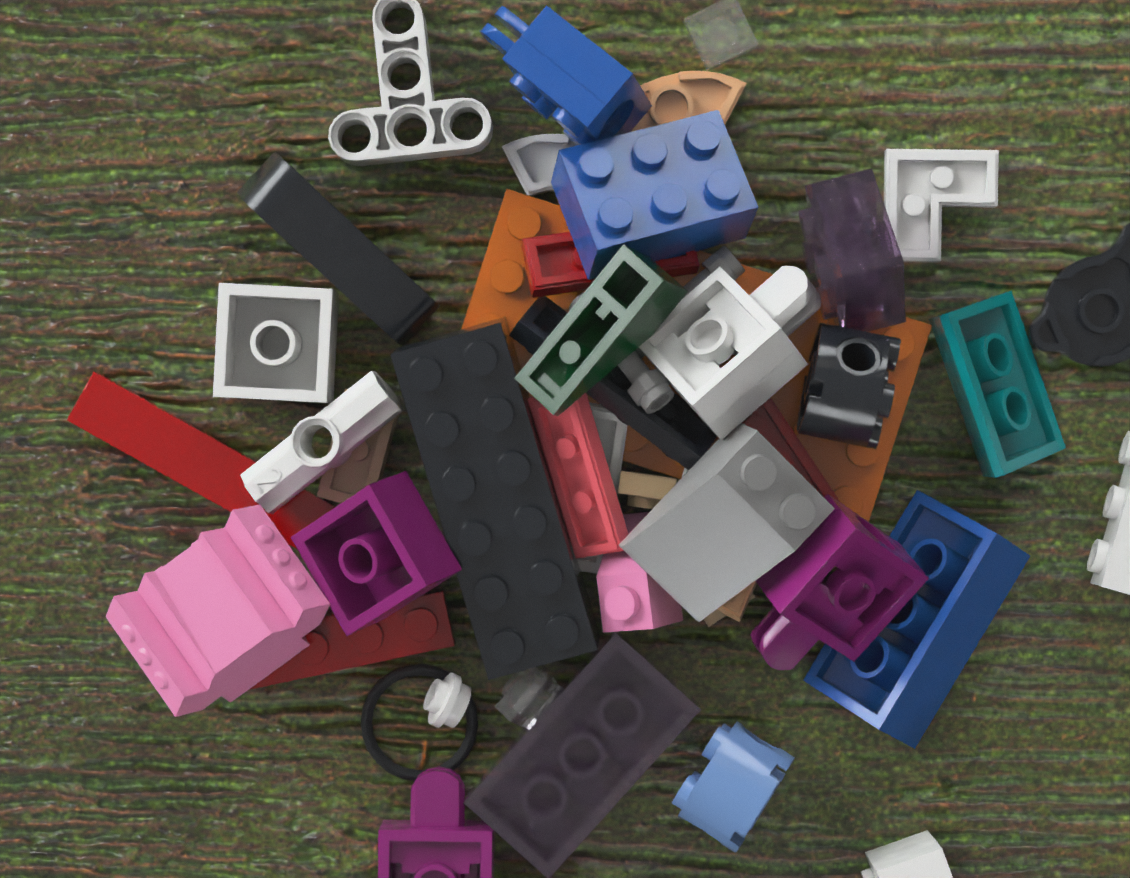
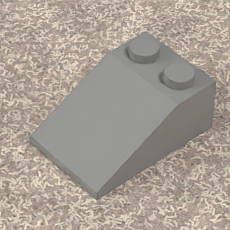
[619,423,835,622]

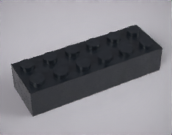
[390,317,600,680]

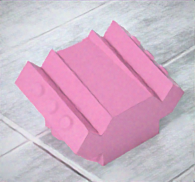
[106,504,331,717]

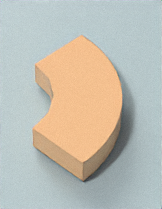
[631,71,747,132]

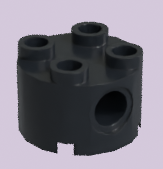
[797,323,901,449]

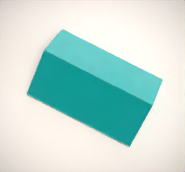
[929,290,1066,478]

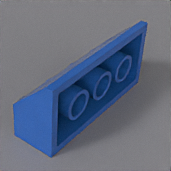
[803,490,1030,749]

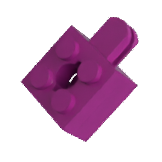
[750,493,929,670]
[378,766,495,878]

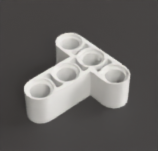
[328,0,493,166]

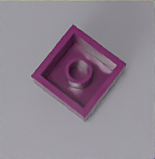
[291,471,462,636]

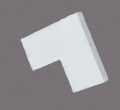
[883,149,999,262]

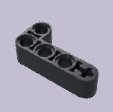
[237,151,440,347]

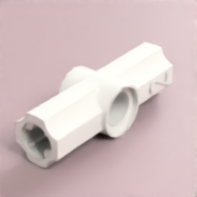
[240,371,404,514]

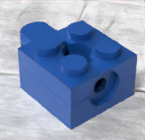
[480,5,652,145]

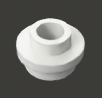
[423,673,472,728]

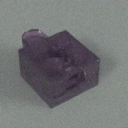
[798,168,906,332]

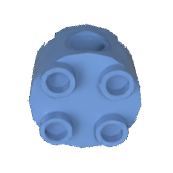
[672,721,795,853]

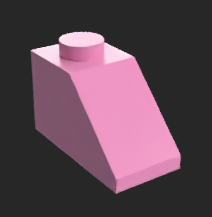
[596,512,683,633]

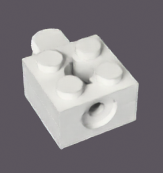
[639,265,821,440]

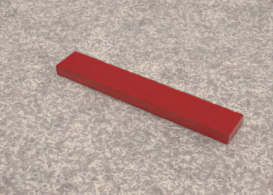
[67,372,336,549]

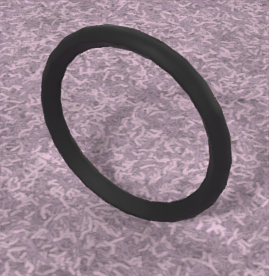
[361,664,478,781]

